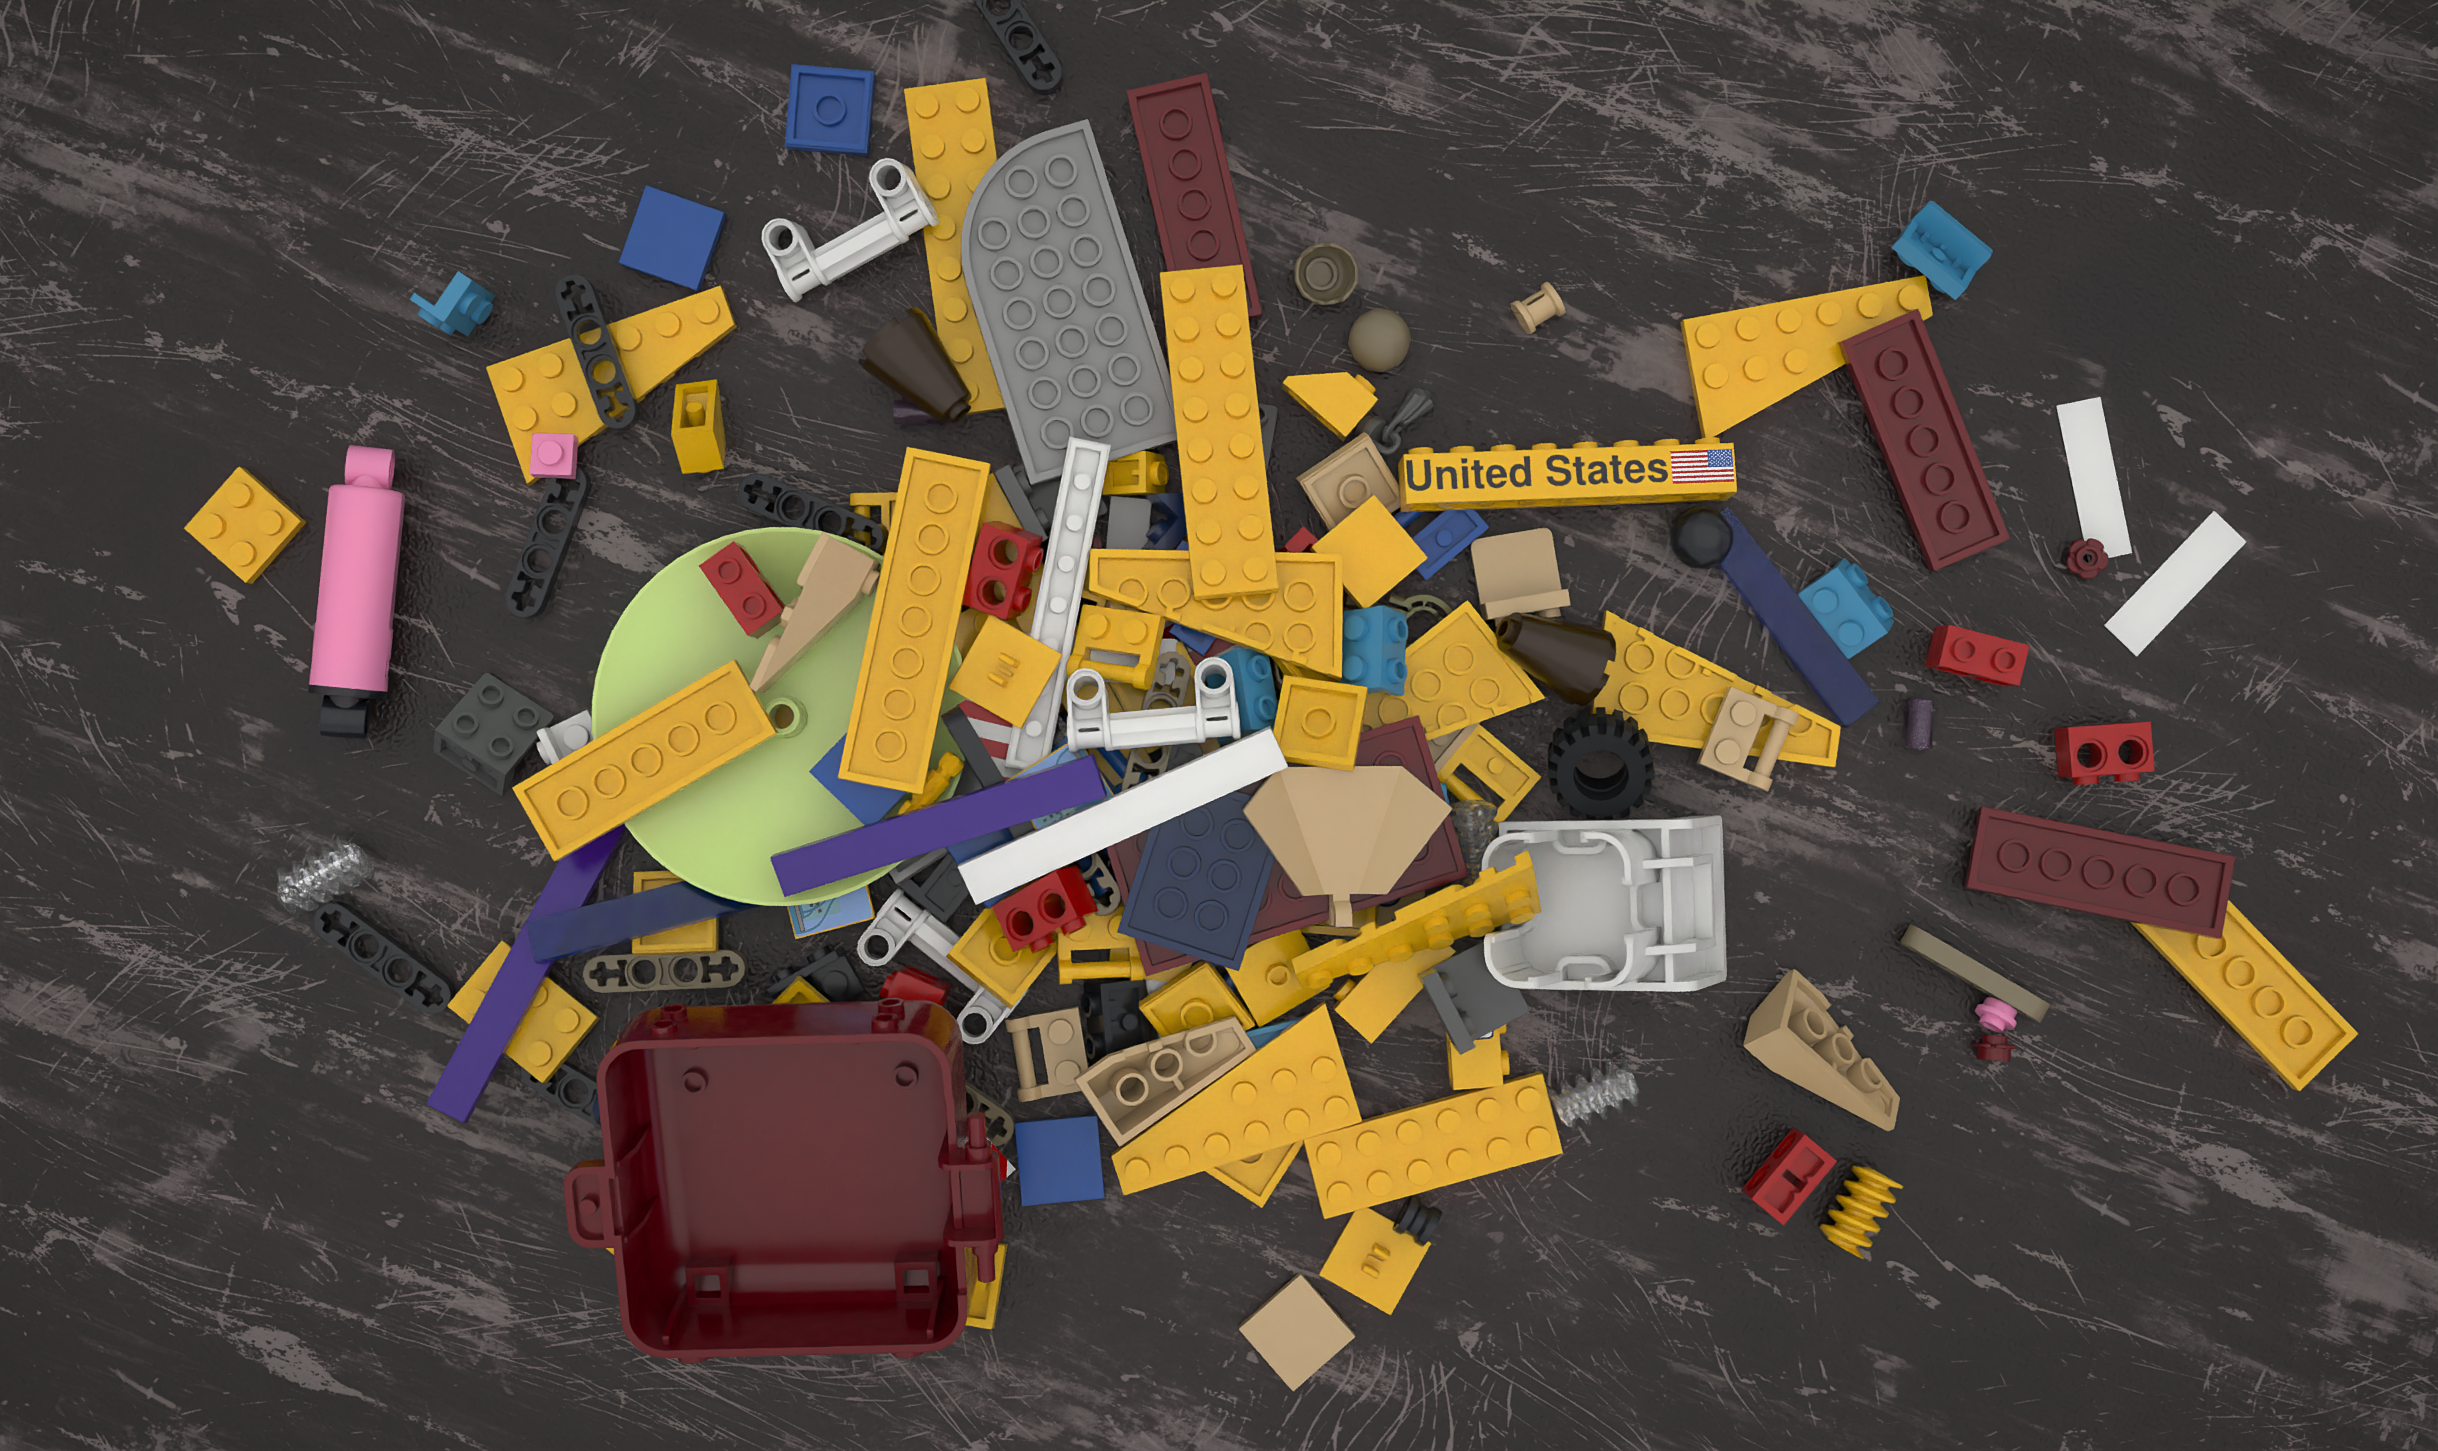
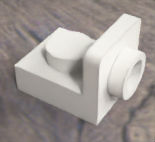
[536,710,593,765]

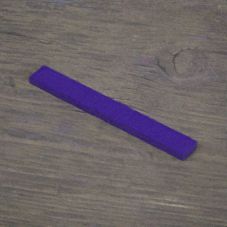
[770,754,1107,897]
[426,824,628,1123]

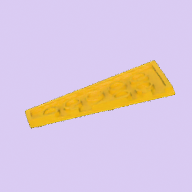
[1680,275,1933,438]
[486,285,737,485]
[1089,549,1343,681]
[1361,600,1545,741]
[1590,610,1841,767]
[1291,850,1542,988]
[1111,1001,1362,1196]

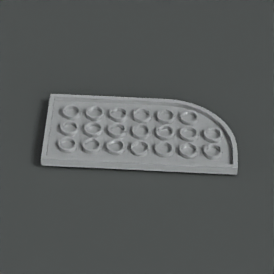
[961,119,1177,486]

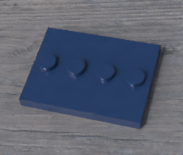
[1117,769,1275,971]

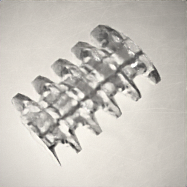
[1449,800,1498,888]
[277,836,375,918]
[1546,1055,1639,1133]

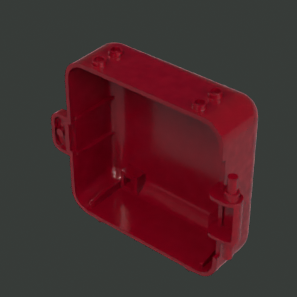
[563,998,1004,1364]

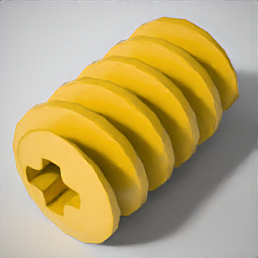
[1819,1165,1904,1259]

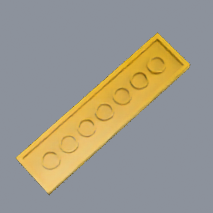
[904,78,1005,415]
[1160,265,1279,600]
[838,447,991,796]

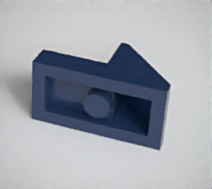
[1141,493,1187,550]

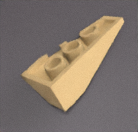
[749,532,881,693]
[1743,969,1900,1131]
[1074,1016,1257,1147]

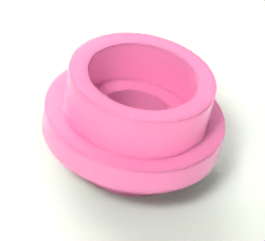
[1975,997,2017,1033]

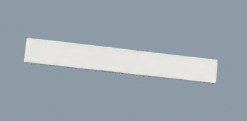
[1004,437,1111,770]
[958,726,1288,905]

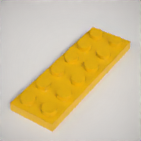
[512,659,779,861]
[2131,900,2358,1091]
[1303,1071,1563,1219]

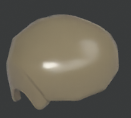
[1294,242,1359,305]
[1348,308,1411,372]

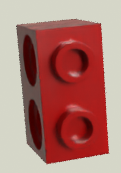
[963,521,1043,620]
[699,541,785,639]
[1925,625,2030,687]
[2054,722,2155,785]
[992,865,1099,954]
[879,964,953,1006]
[1741,1127,1837,1226]

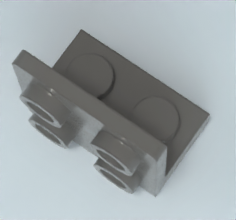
[994,464,1108,548]
[433,673,554,797]
[1417,940,1529,1055]

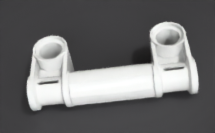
[762,158,939,303]
[1066,657,1241,754]
[857,887,1029,1044]

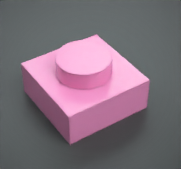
[530,433,578,479]

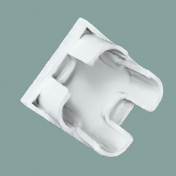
[1482,815,1727,992]

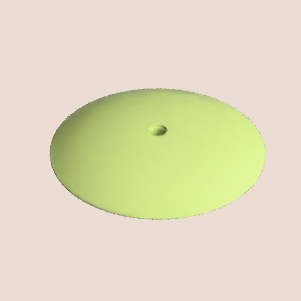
[591,527,967,906]

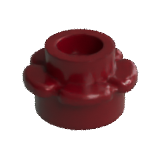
[2066,538,2109,579]
[1973,1035,2016,1062]

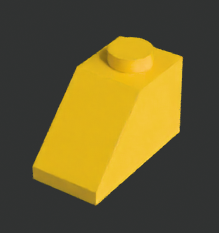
[1282,372,1378,442]
[671,379,726,474]

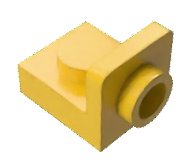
[1102,451,1169,497]

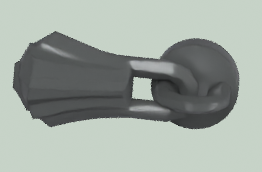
[1355,387,1434,455]

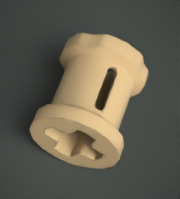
[1511,281,1566,334]

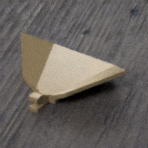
[1242,766,1453,927]

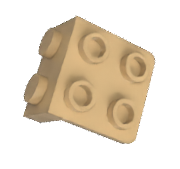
[1470,528,1571,627]

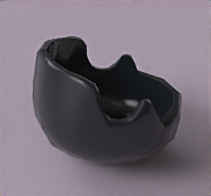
[1670,506,1734,570]

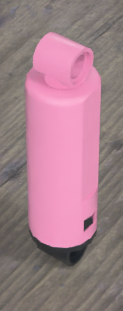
[308,445,405,740]

